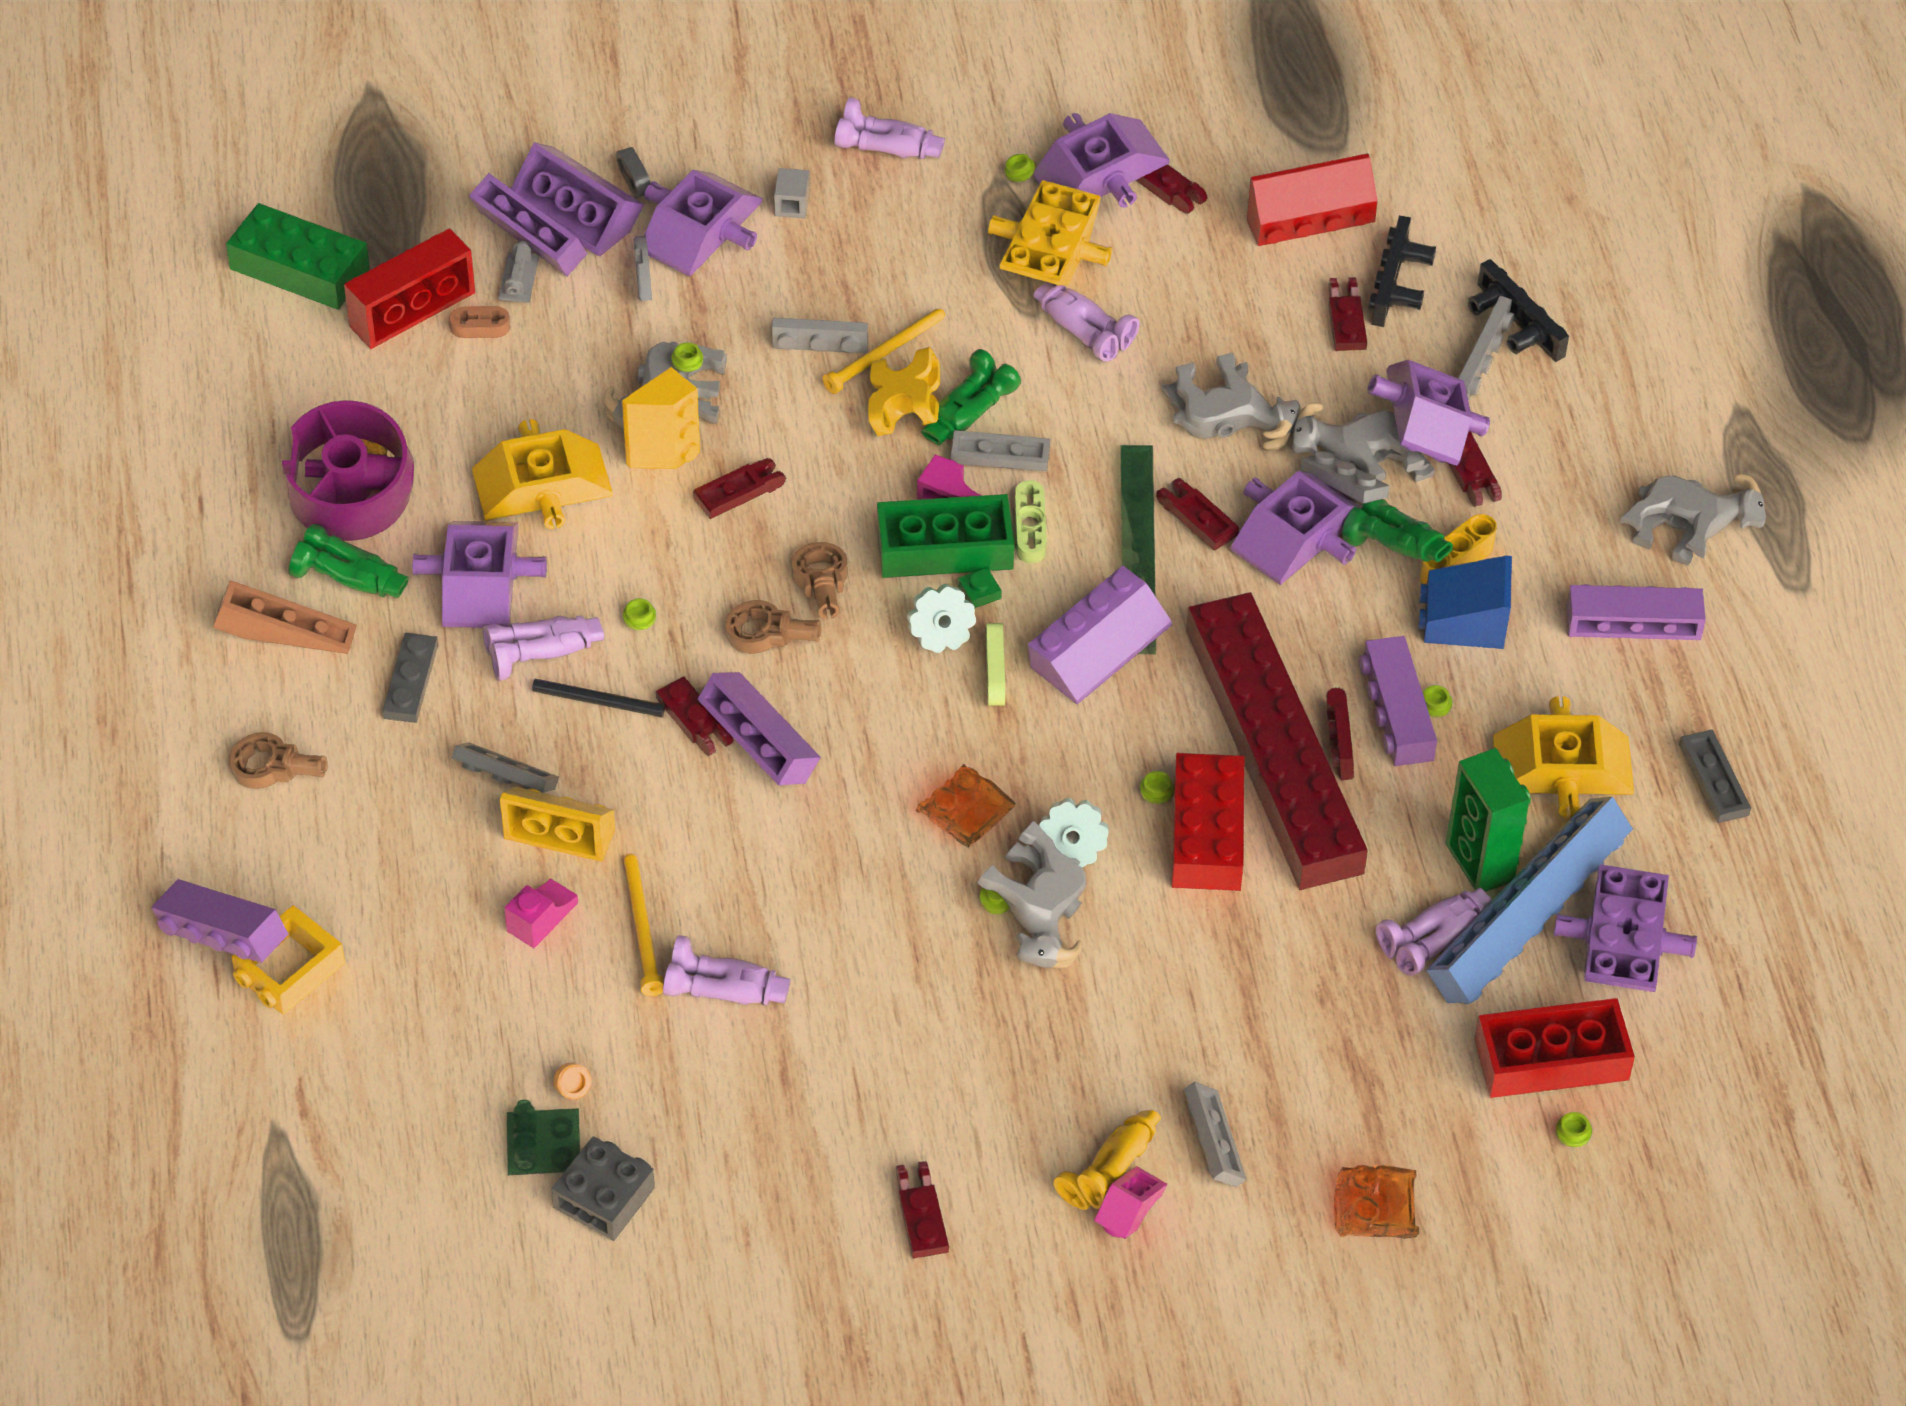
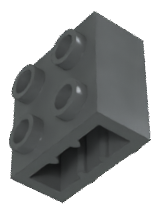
[551,1136,655,1241]

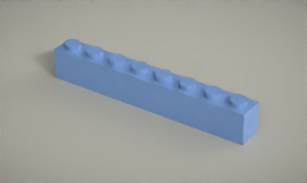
[1426,796,1633,1004]

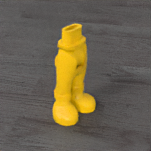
[1054,1110,1161,1210]

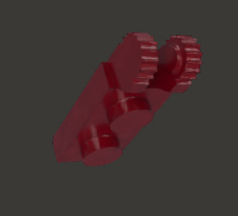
[1136,164,1208,214]
[1328,277,1368,351]
[1448,431,1502,507]
[693,458,787,519]
[1156,478,1239,551]
[656,676,734,756]
[1326,687,1354,780]
[896,1161,949,1259]

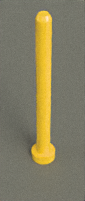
[822,309,945,394]
[624,853,664,996]

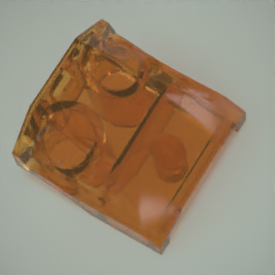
[916,764,1016,848]
[1334,1165,1419,1239]

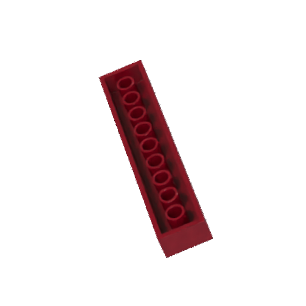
[1186,592,1368,890]

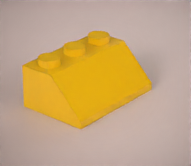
[622,367,700,469]
[500,787,615,862]

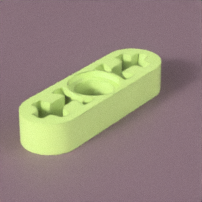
[1015,480,1047,563]
[986,623,1005,706]

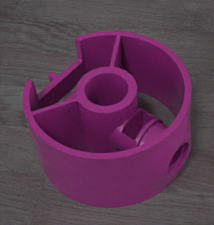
[282,400,414,541]

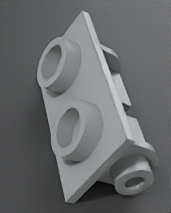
[498,241,539,303]

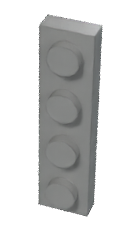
[1458,296,1514,400]

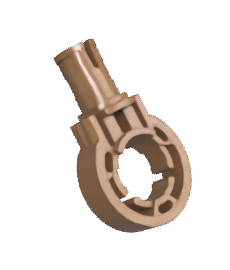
[791,542,848,619]
[725,600,822,654]
[229,732,328,789]

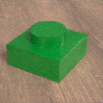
[958,567,1002,609]

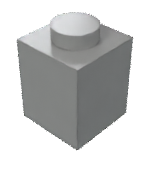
[774,168,810,219]

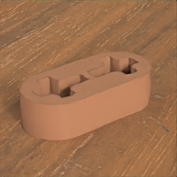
[449,306,510,338]

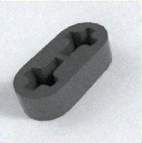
[616,147,651,198]

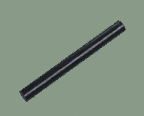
[532,678,665,718]

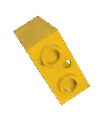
[231,905,345,1015]

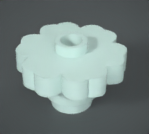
[907,584,976,653]
[1039,798,1109,867]

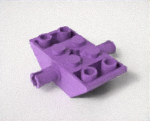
[1033,113,1170,208]
[644,170,762,277]
[1367,359,1490,466]
[1231,471,1362,585]
[412,521,547,628]
[1554,864,1697,992]

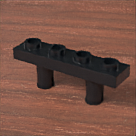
[1368,215,1436,327]
[1468,259,1569,362]

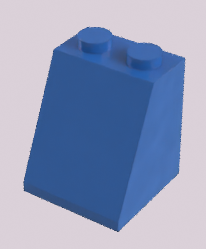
[1418,555,1512,649]

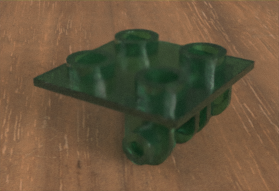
[507,1099,580,1176]

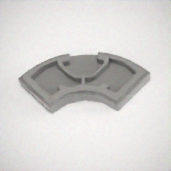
[634,236,652,301]

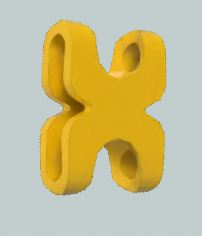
[868,347,940,437]

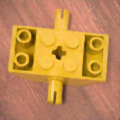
[988,180,1112,285]
[472,419,613,529]
[1493,696,1634,818]

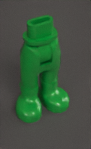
[921,349,1021,445]
[1342,499,1453,562]
[289,524,409,598]

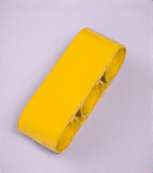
[1419,514,1497,584]

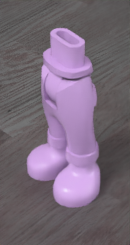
[835,97,945,159]
[1034,282,1140,362]
[483,616,604,681]
[1376,888,1493,976]
[663,935,791,1005]

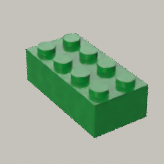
[226,203,370,310]
[877,494,1014,578]
[1445,748,1531,892]

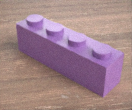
[469,173,588,277]
[1566,584,1706,640]
[1359,636,1437,766]
[697,672,821,785]
[151,879,288,963]

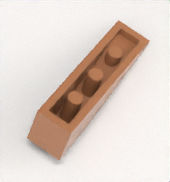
[213,580,357,654]

